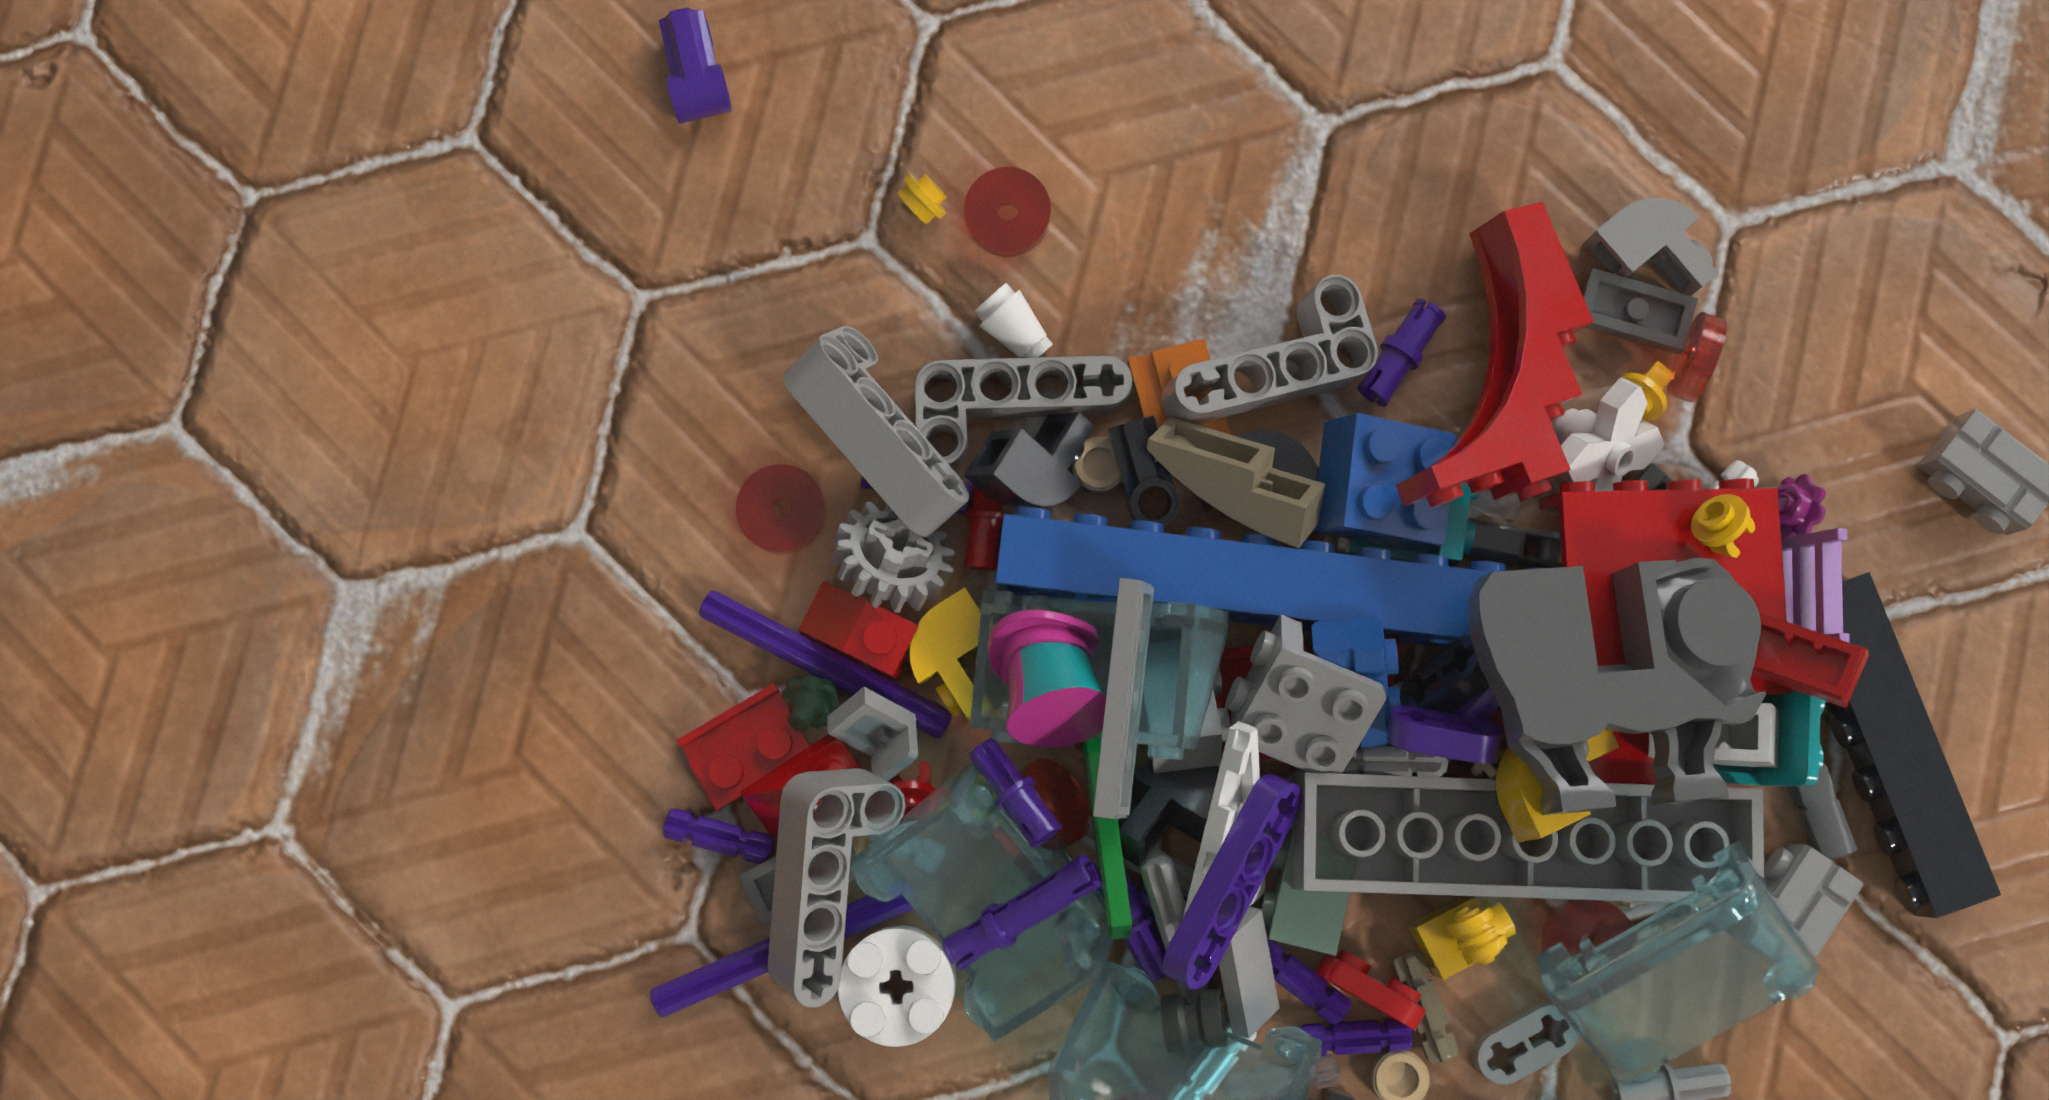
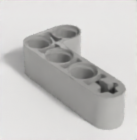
[1161,275,1378,424]
[783,326,969,537]
[915,356,1132,471]
[768,768,905,1008]

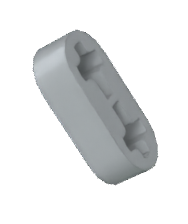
[1472,1003,1579,1085]

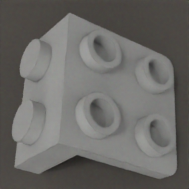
[1225,614,1386,774]

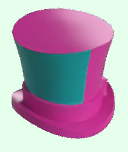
[987,610,1107,748]

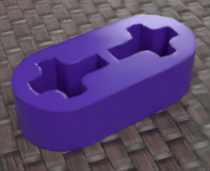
[1386,706,1503,763]

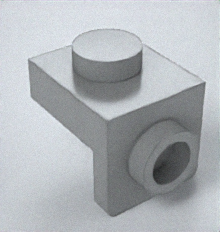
[827,687,918,781]

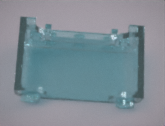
[970,590,1230,760]
[850,762,1114,1042]
[1536,841,1820,1083]
[1048,960,1323,1100]

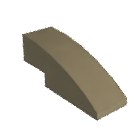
[1147,417,1325,548]

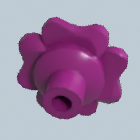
[1777,474,1826,538]

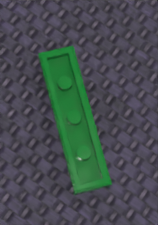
[1081,730,1132,940]

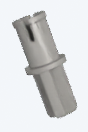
[1611,1063,1731,1100]

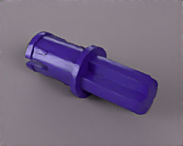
[970,738,1062,849]
[1097,869,1167,983]

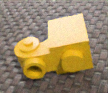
[1406,896,1516,980]

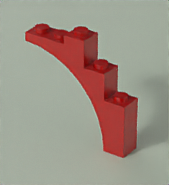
[1395,202,1594,508]

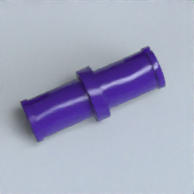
[1357,298,1446,407]

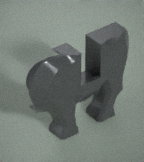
[1468,558,1766,816]

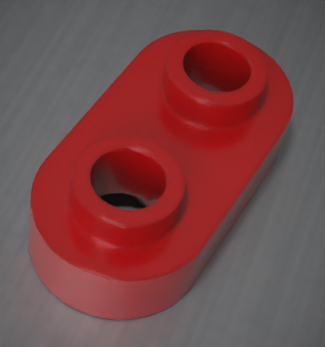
[1315,949,1427,1031]

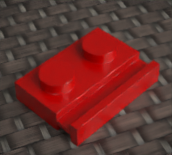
[676,683,811,811]

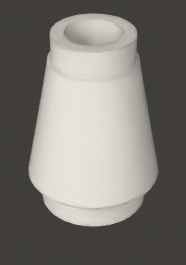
[974,283,1053,358]

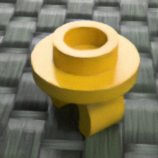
[1620,361,1674,421]
[1691,494,1755,558]

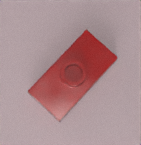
[1751,612,1869,708]

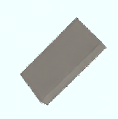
[1219,907,1280,1038]

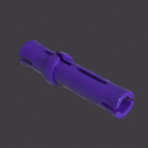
[942,854,1102,970]

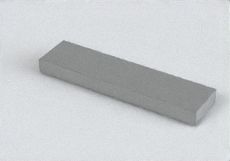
[1093,578,1154,819]

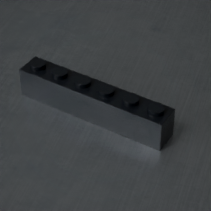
[1828,572,2001,919]

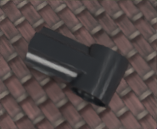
[1107,415,1180,526]

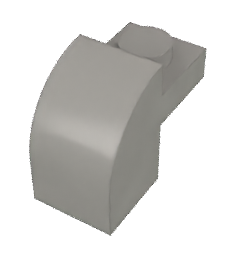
[1582,198,1719,296]

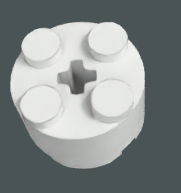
[838,925,957,1047]

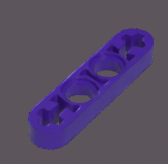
[1163,773,1302,990]

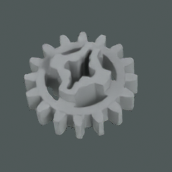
[831,502,955,613]

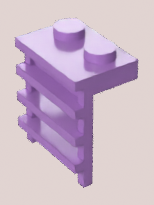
[1781,528,1850,643]

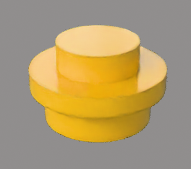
[897,173,947,224]

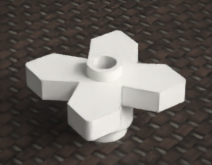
[1553,377,1664,491]

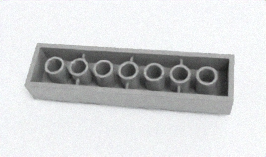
[1292,772,1764,906]

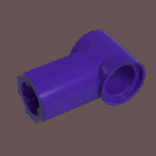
[659,7,732,124]

